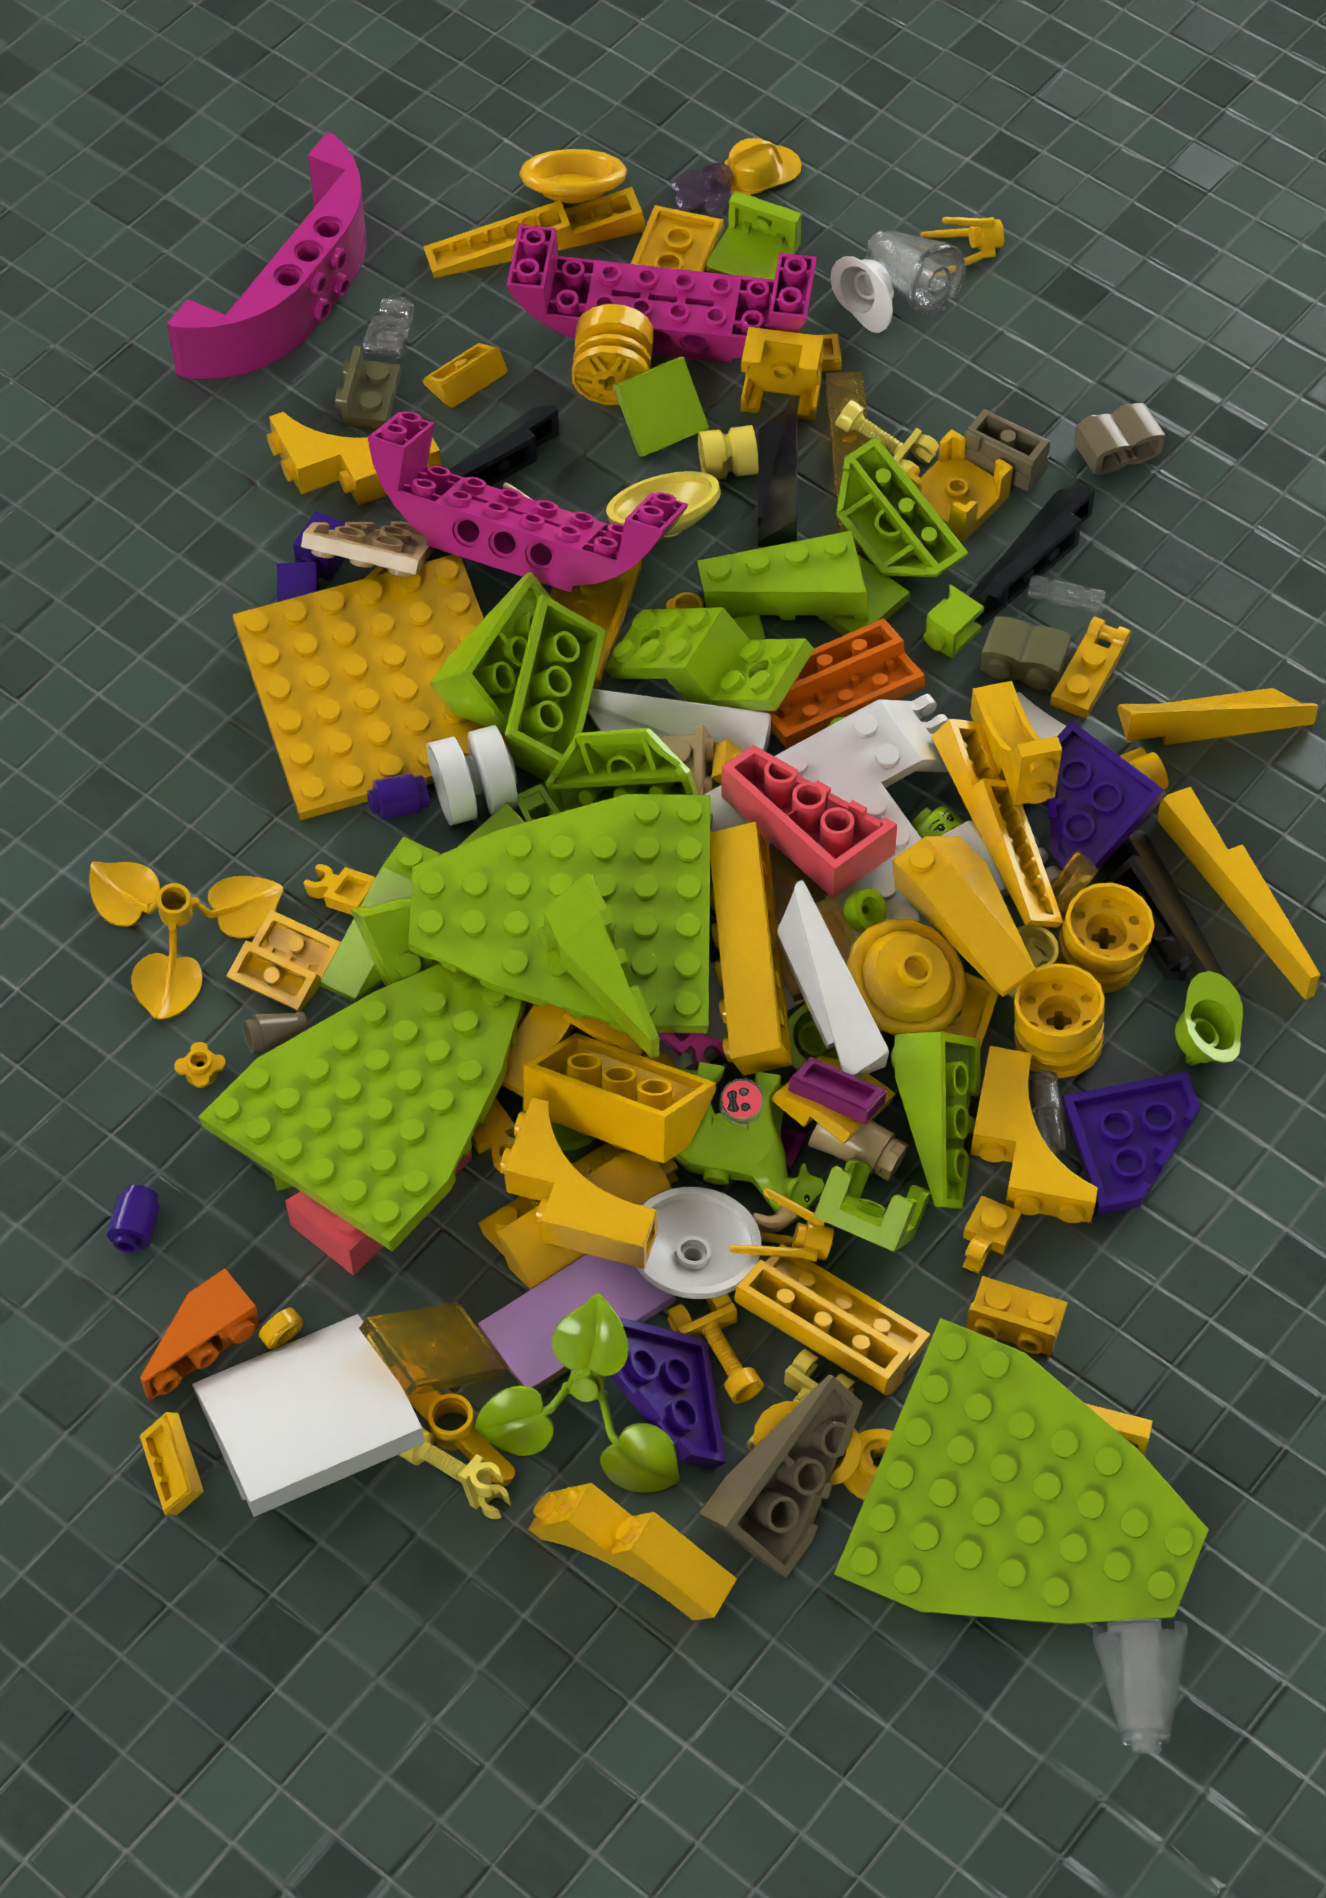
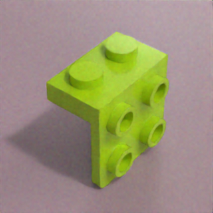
[707,191,802,280]

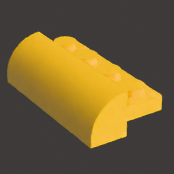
[478,1142,672,1290]
[734,1244,931,1396]

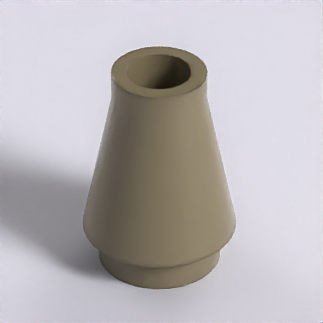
[243,1011,309,1055]

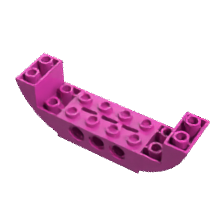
[506,224,817,363]
[368,412,688,593]

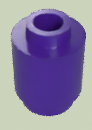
[367,773,429,820]
[107,1185,160,1253]

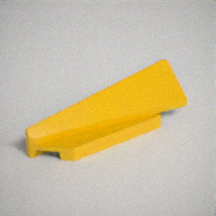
[1117,688,1318,745]

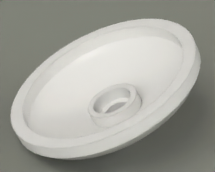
[636,1187,762,1299]

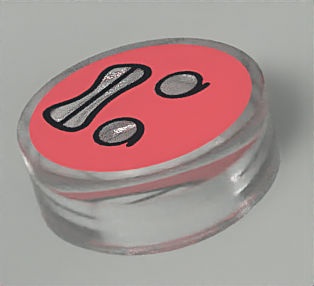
[719,1079,764,1125]

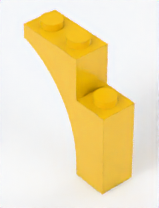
[267,412,441,506]
[970,681,1062,806]
[970,1046,1098,1223]
[500,1097,658,1269]
[528,1483,737,1621]

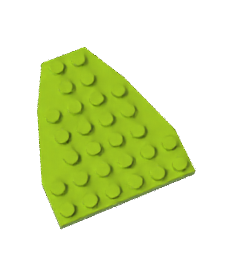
[408,794,711,1033]
[198,963,527,1252]
[834,1318,1209,1625]

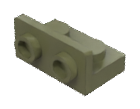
[335,346,401,430]

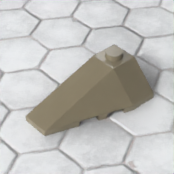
[699,1375,863,1578]

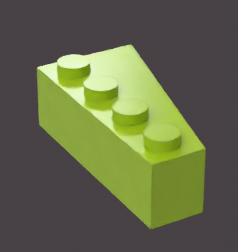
[697,530,869,620]
[350,898,440,986]

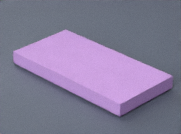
[478,1254,676,1391]

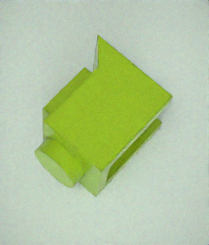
[923,584,984,659]

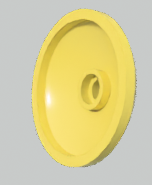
[606,471,721,538]

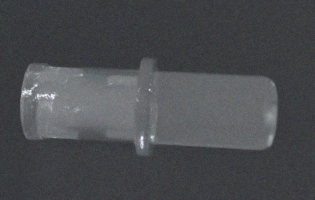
[1030,1070,1066,1155]

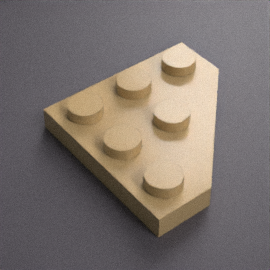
[301,521,436,577]

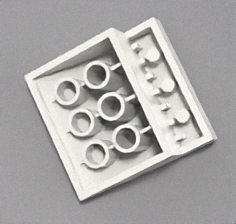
[192,1314,425,1517]

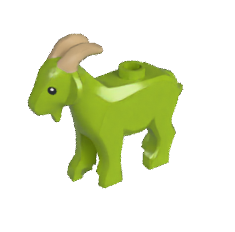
[673,1062,825,1233]

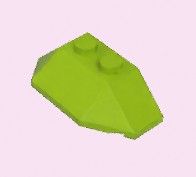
[836,436,968,577]
[545,728,698,812]

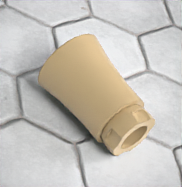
[808,1120,909,1181]

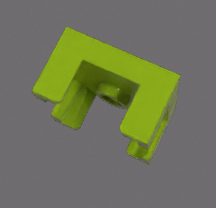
[813,1158,931,1252]

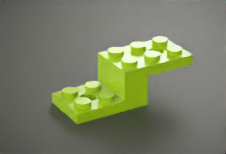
[604,607,815,711]

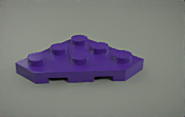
[1048,721,1166,886]
[1062,1071,1200,1215]
[610,1317,726,1469]

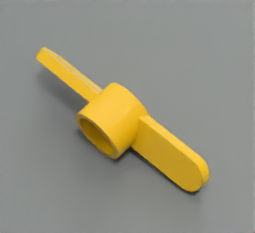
[392,1364,515,1486]

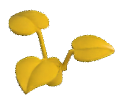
[89,862,283,1020]

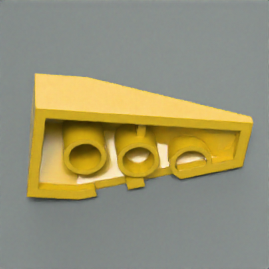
[892,836,1036,997]

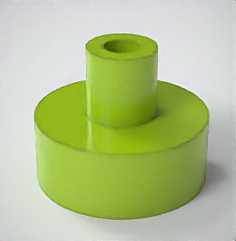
[842,888,887,932]

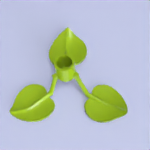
[475,1293,681,1493]

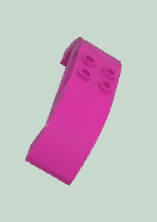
[167,132,367,379]

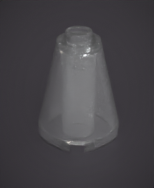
[867,229,967,316]
[1092,1619,1188,1754]

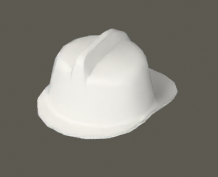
[830,256,894,333]

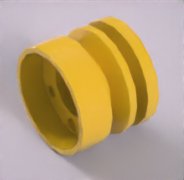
[571,304,654,405]
[1057,883,1155,993]
[1014,963,1105,1078]

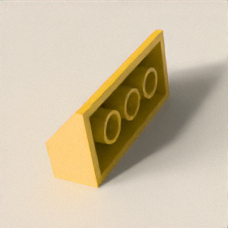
[523,1033,716,1164]

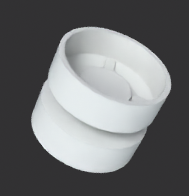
[427,725,518,826]

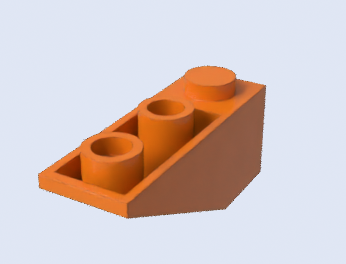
[140,1268,260,1401]

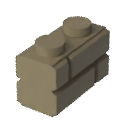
[965,409,1051,492]

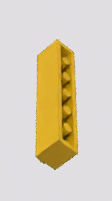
[710,821,793,1076]

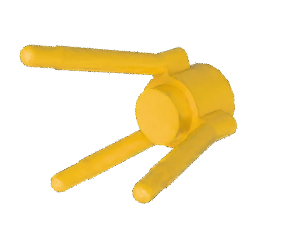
[920,217,1005,281]
[729,1188,834,1262]

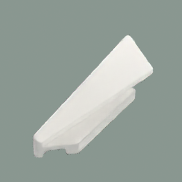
[587,689,771,766]
[776,880,889,1078]

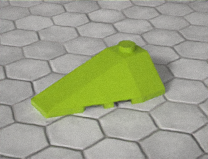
[430,572,553,734]
[320,837,440,1003]
[539,872,659,1058]

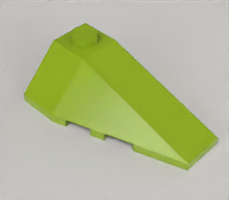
[891,1032,981,1209]

